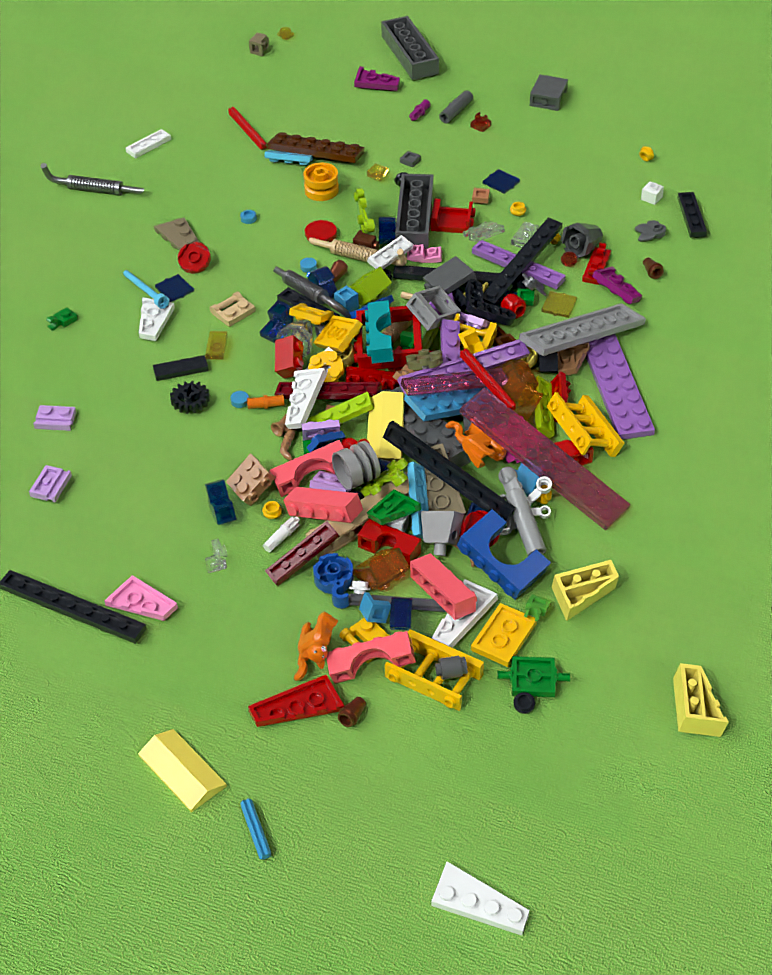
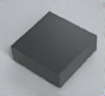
[400,151,421,168]

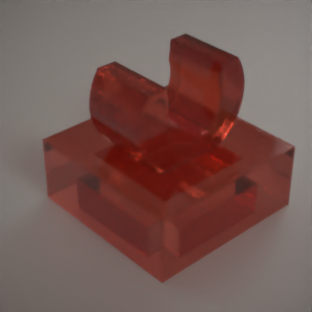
[470,112,492,132]

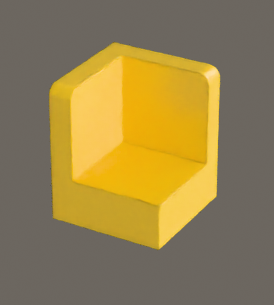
[458,327,485,354]

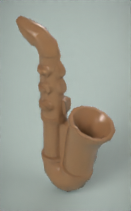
[271,414,297,461]

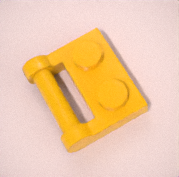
[289,303,334,325]
[339,618,390,663]

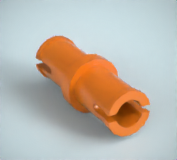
[247,395,284,409]

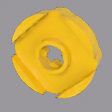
[308,351,345,382]

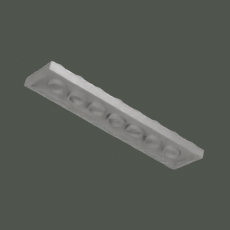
[519,303,646,356]

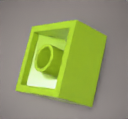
[349,266,392,305]

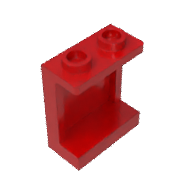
[431,198,476,234]

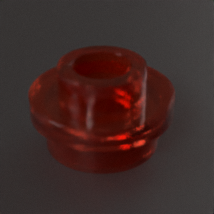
[561,251,577,267]

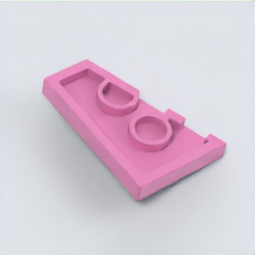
[104,575,178,621]

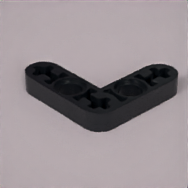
[465,279,516,326]

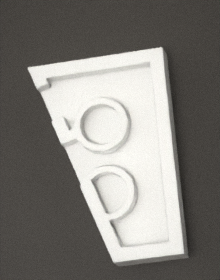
[139,297,175,341]

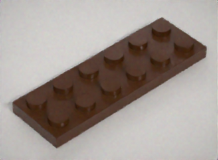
[267,132,365,163]

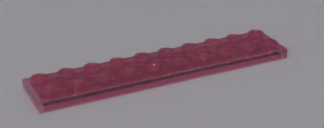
[459,388,630,531]

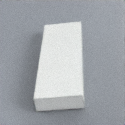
[126,129,172,159]
[367,235,413,269]

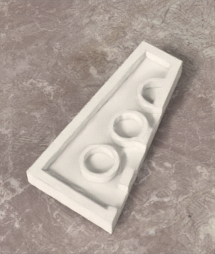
[285,368,327,429]
[432,579,498,648]
[431,862,530,935]

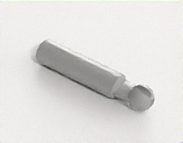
[498,467,547,556]

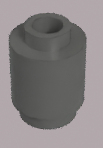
[435,655,468,680]

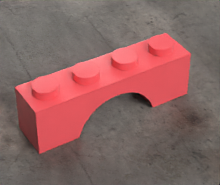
[270,440,344,497]
[326,631,416,684]

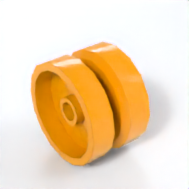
[303,162,339,201]

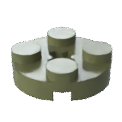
[406,349,443,370]

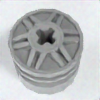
[332,441,381,490]

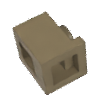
[249,32,269,56]

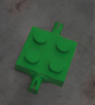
[497,656,570,697]

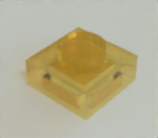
[367,163,389,181]

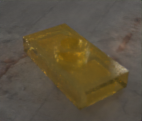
[205,331,228,360]

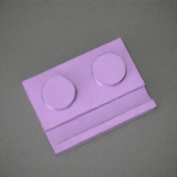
[33,405,76,431]
[302,420,340,440]
[29,465,72,503]
[309,471,352,492]

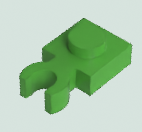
[524,594,551,621]

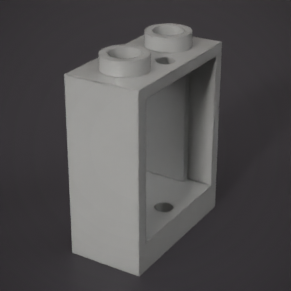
[406,286,461,331]

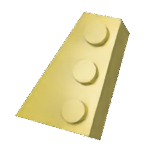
[552,560,619,621]
[673,663,729,737]

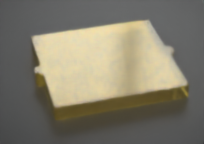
[541,291,577,318]

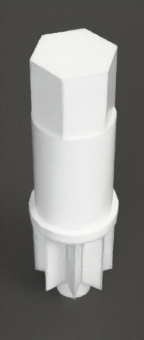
[263,516,300,553]

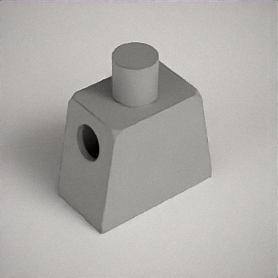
[421,511,464,556]

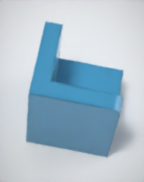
[334,285,359,312]
[359,592,391,623]

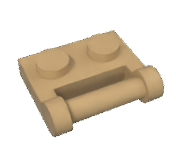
[209,291,256,327]

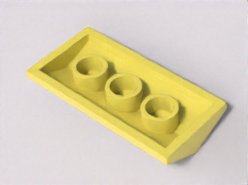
[367,391,405,464]
[138,729,227,813]

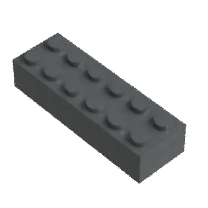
[381,16,439,80]
[395,173,434,249]
[390,386,471,468]

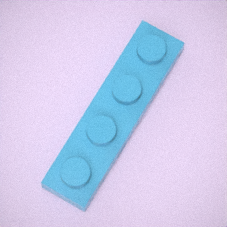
[407,462,429,540]

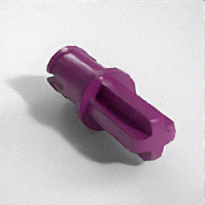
[409,99,431,121]

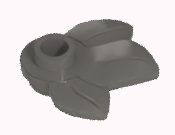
[634,220,666,241]
[522,273,547,296]

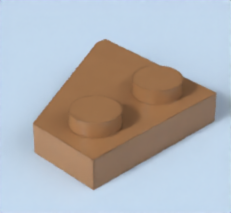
[558,342,590,375]

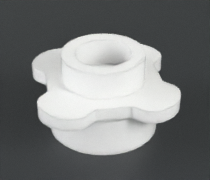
[349,581,370,594]

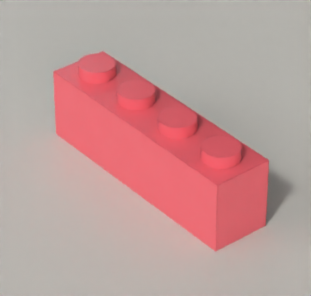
[283,487,363,523]
[410,553,477,620]

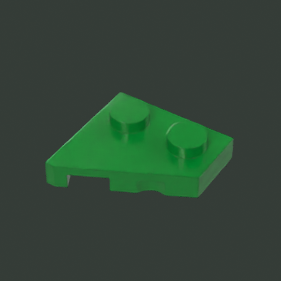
[367,489,422,525]

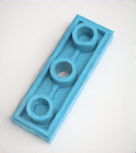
[265,150,313,165]

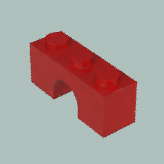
[357,519,421,568]

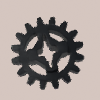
[170,381,210,414]

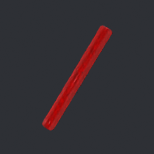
[228,107,267,150]
[460,348,516,412]

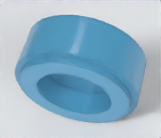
[240,210,257,224]
[300,258,317,273]
[230,391,249,408]

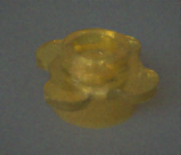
[277,27,294,40]

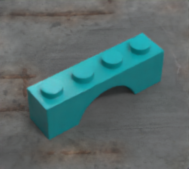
[365,300,394,364]

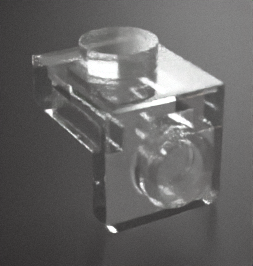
[205,538,228,573]

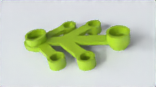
[354,188,375,234]
[360,458,408,497]

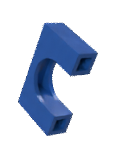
[457,509,551,600]

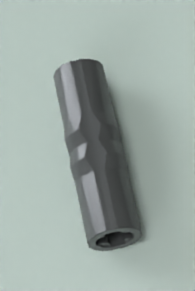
[439,90,473,124]

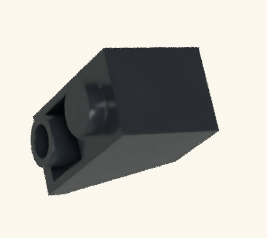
[537,352,558,372]

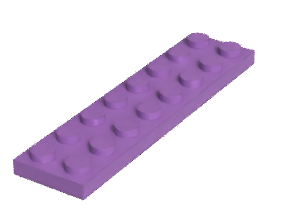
[586,334,655,440]

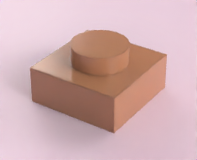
[472,188,490,204]

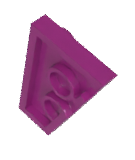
[354,66,400,91]
[592,266,642,304]

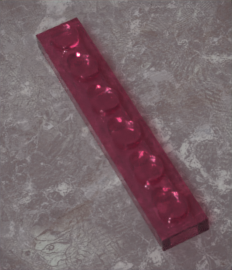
[401,368,509,396]

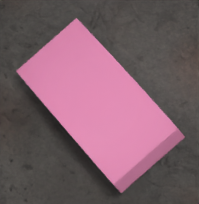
[407,244,442,263]

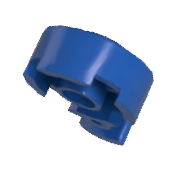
[313,553,354,609]

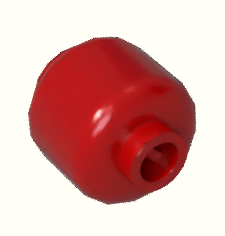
[501,294,526,319]

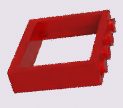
[353,306,423,370]

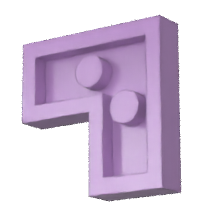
[460,312,490,330]

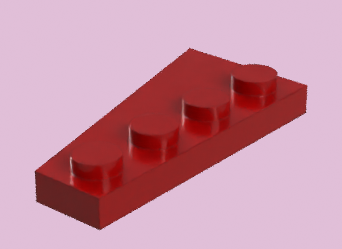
[248,675,344,727]

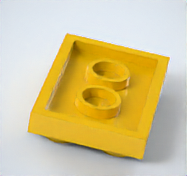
[313,315,363,353]
[471,603,537,667]

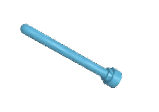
[123,270,169,309]

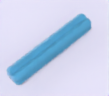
[241,798,271,860]

